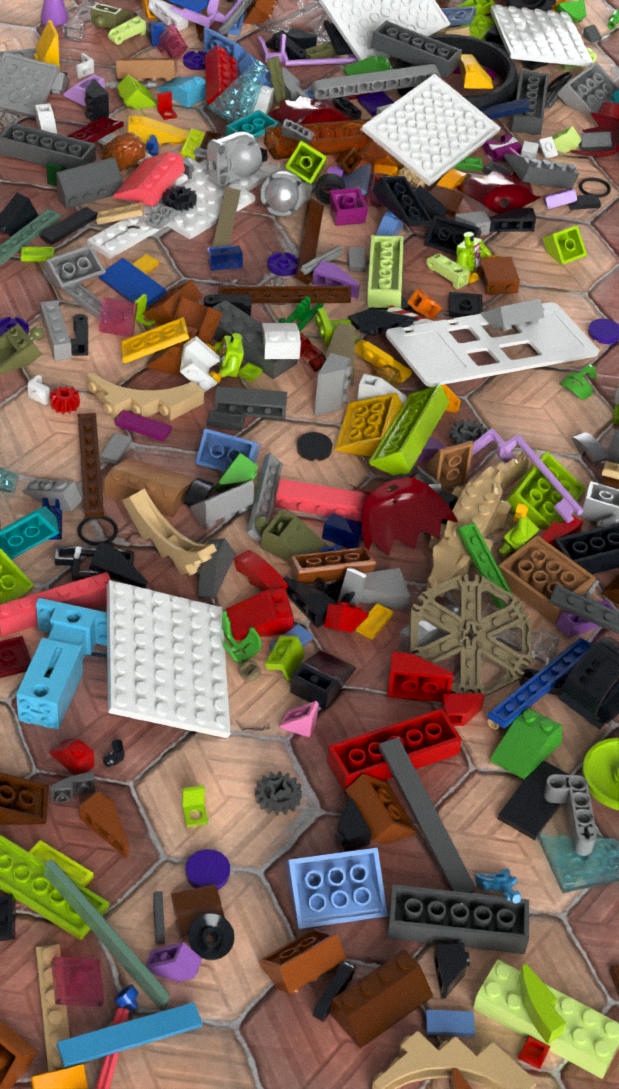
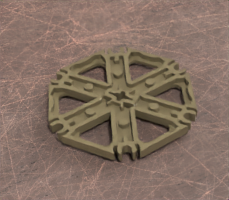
[409,574,531,697]

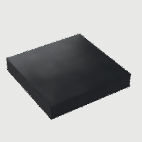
[449,292,483,318]

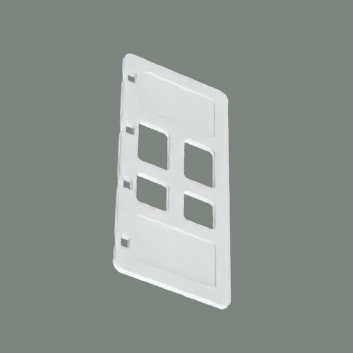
[386,302,599,387]

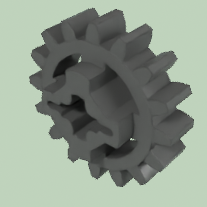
[449,419,487,449]
[255,771,302,816]

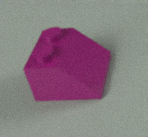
[329,188,368,226]

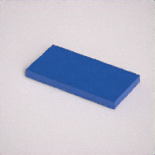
[98,258,167,307]

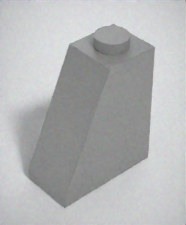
[360,568,410,610]

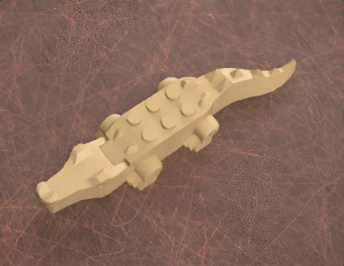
[426,450,529,598]

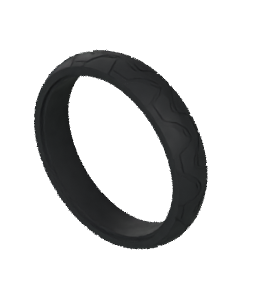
[394,34,518,109]

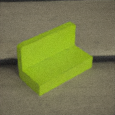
[265,636,305,681]

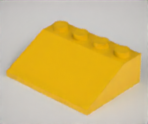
[334,392,403,457]

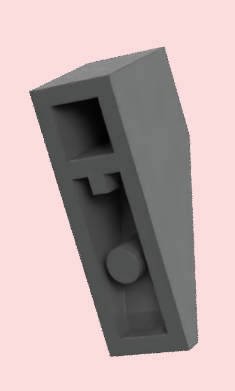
[198,538,236,599]

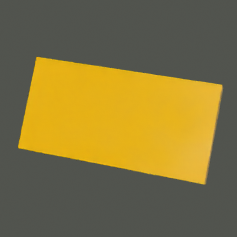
[120,317,189,364]

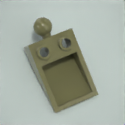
[91,3,134,30]
[0,323,44,374]
[255,509,329,563]

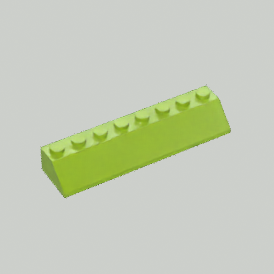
[369,384,449,476]

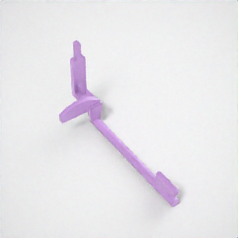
[171,0,243,28]
[257,34,358,66]
[472,428,584,523]

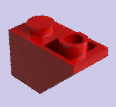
[324,601,369,633]
[441,693,484,726]

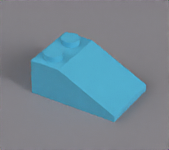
[157,76,206,108]

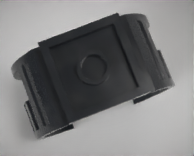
[559,637,619,730]

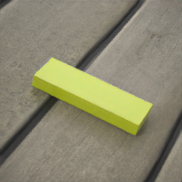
[180,128,205,160]
[29,840,94,887]

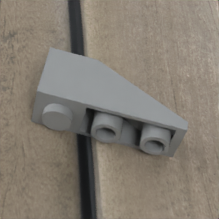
[22,479,82,511]

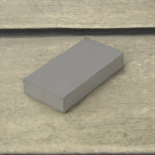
[348,247,366,272]
[100,433,132,465]
[338,567,367,608]

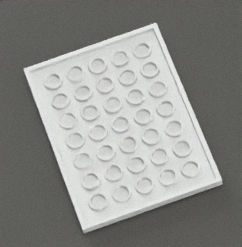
[319,0,450,61]
[490,5,593,67]
[361,74,501,186]
[107,580,231,738]

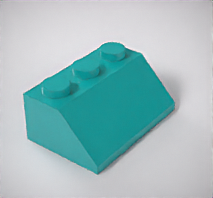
[226,110,280,138]
[0,506,59,560]

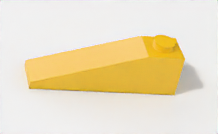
[459,54,493,89]
[128,115,189,146]

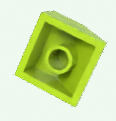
[116,74,157,110]
[542,225,587,265]

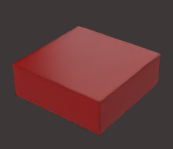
[518,1036,551,1070]

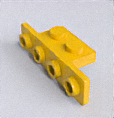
[355,339,412,383]

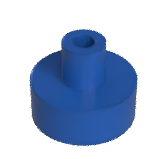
[114,984,139,1011]

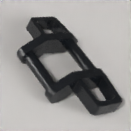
[55,546,134,580]

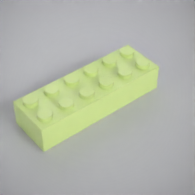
[368,235,404,308]
[473,959,619,1079]

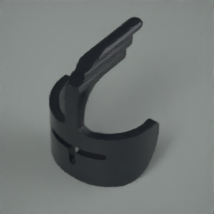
[315,578,355,604]

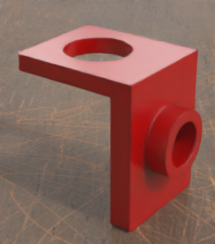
[157,91,177,120]

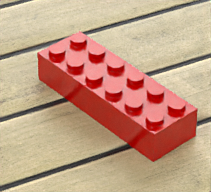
[205,45,240,120]
[327,708,462,794]

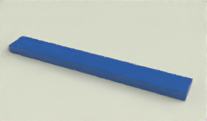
[488,638,593,729]

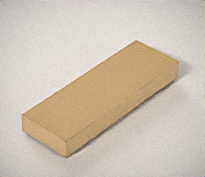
[96,202,145,225]

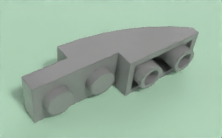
[282,67,309,101]

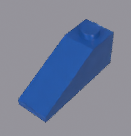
[148,21,166,46]

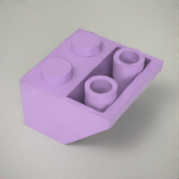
[63,74,105,107]

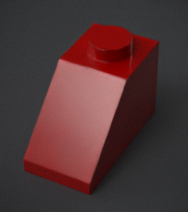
[49,738,94,776]

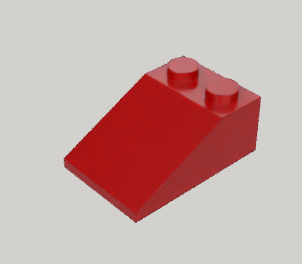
[226,588,294,640]
[387,652,453,702]

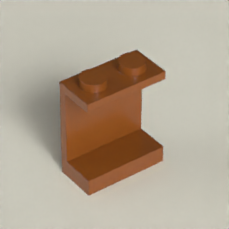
[478,257,520,295]
[171,297,222,344]

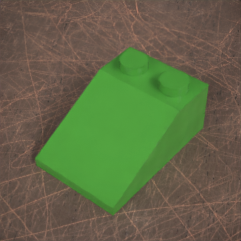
[343,55,393,76]
[490,708,562,779]

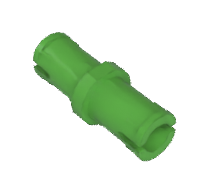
[608,9,619,29]

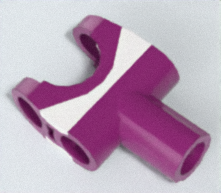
[483,134,522,162]

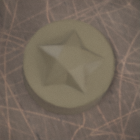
[239,661,261,682]

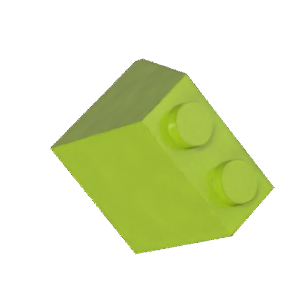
[285,140,328,184]

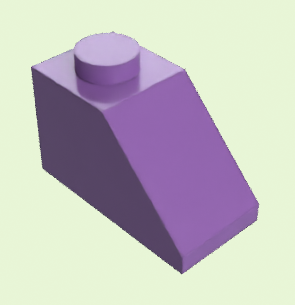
[145,942,202,982]

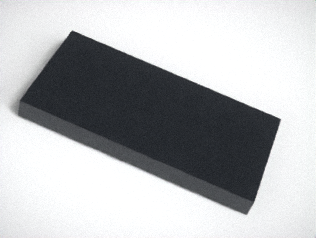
[497,761,569,840]

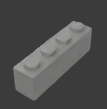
[40,300,72,361]

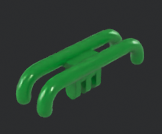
[279,296,325,332]

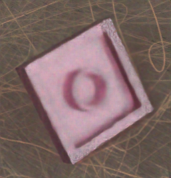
[157,23,188,60]
[99,297,138,337]
[51,957,104,1007]

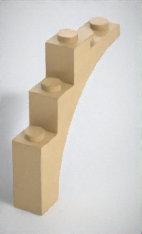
[87,372,204,421]
[122,489,217,576]
[372,1031,537,1089]

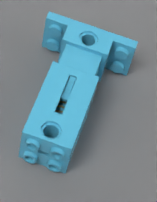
[16,598,107,730]

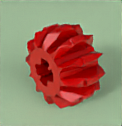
[50,385,80,414]

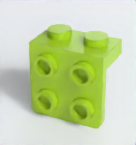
[315,308,357,346]

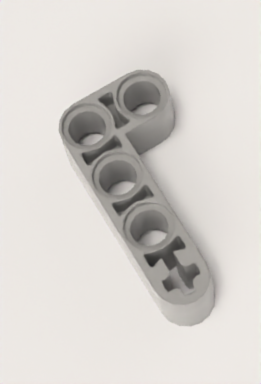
[544,774,597,856]

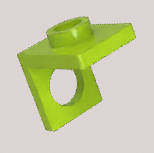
[133,294,156,327]
[182,785,208,827]

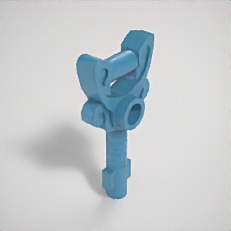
[475,868,521,903]

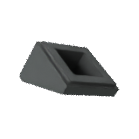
[583,25,602,43]

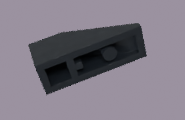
[489,208,536,232]
[89,542,148,588]
[283,577,337,628]

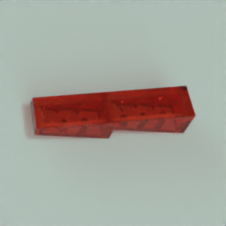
[299,331,327,373]

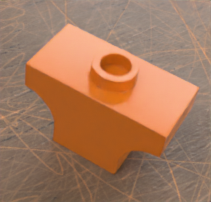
[407,288,442,321]

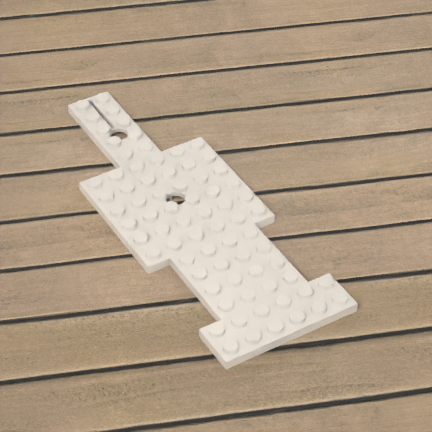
[87,132,296,259]

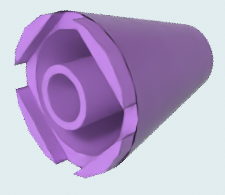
[41,0,69,28]

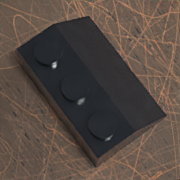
[424,215,482,255]

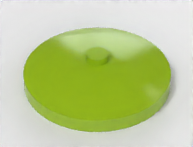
[582,738,619,811]

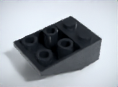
[356,309,418,336]
[290,650,356,710]

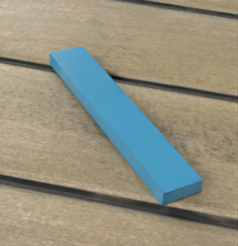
[56,1002,203,1068]

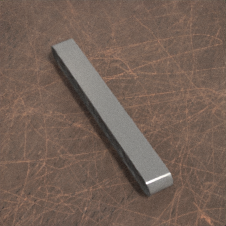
[311,64,441,100]

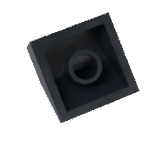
[85,79,109,122]

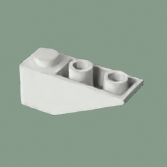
[35,103,57,134]
[357,373,408,405]

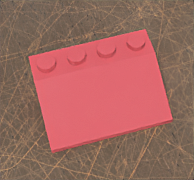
[113,152,185,207]

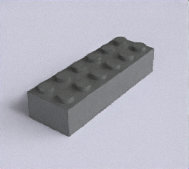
[371,20,462,78]
[512,70,549,135]
[0,122,96,169]
[212,300,298,379]
[387,884,529,954]

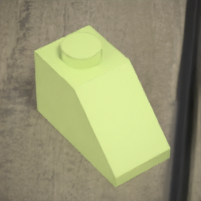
[552,126,582,153]

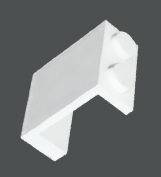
[180,336,220,393]

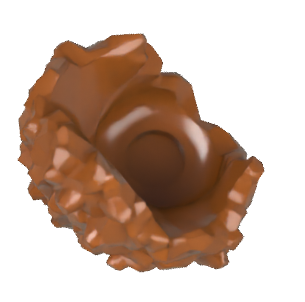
[101,132,146,171]

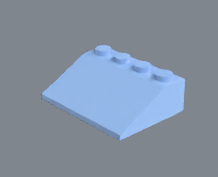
[285,848,388,929]

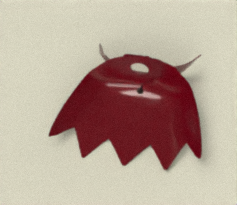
[267,96,353,137]
[570,112,619,157]
[457,171,541,214]
[349,463,458,556]

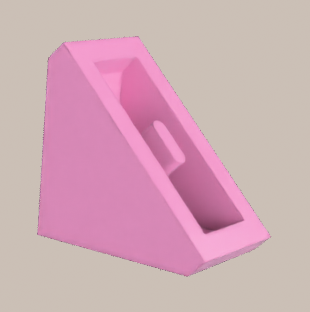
[280,701,319,737]

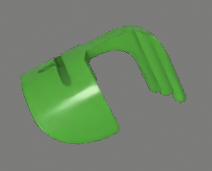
[560,365,597,400]
[222,611,262,663]

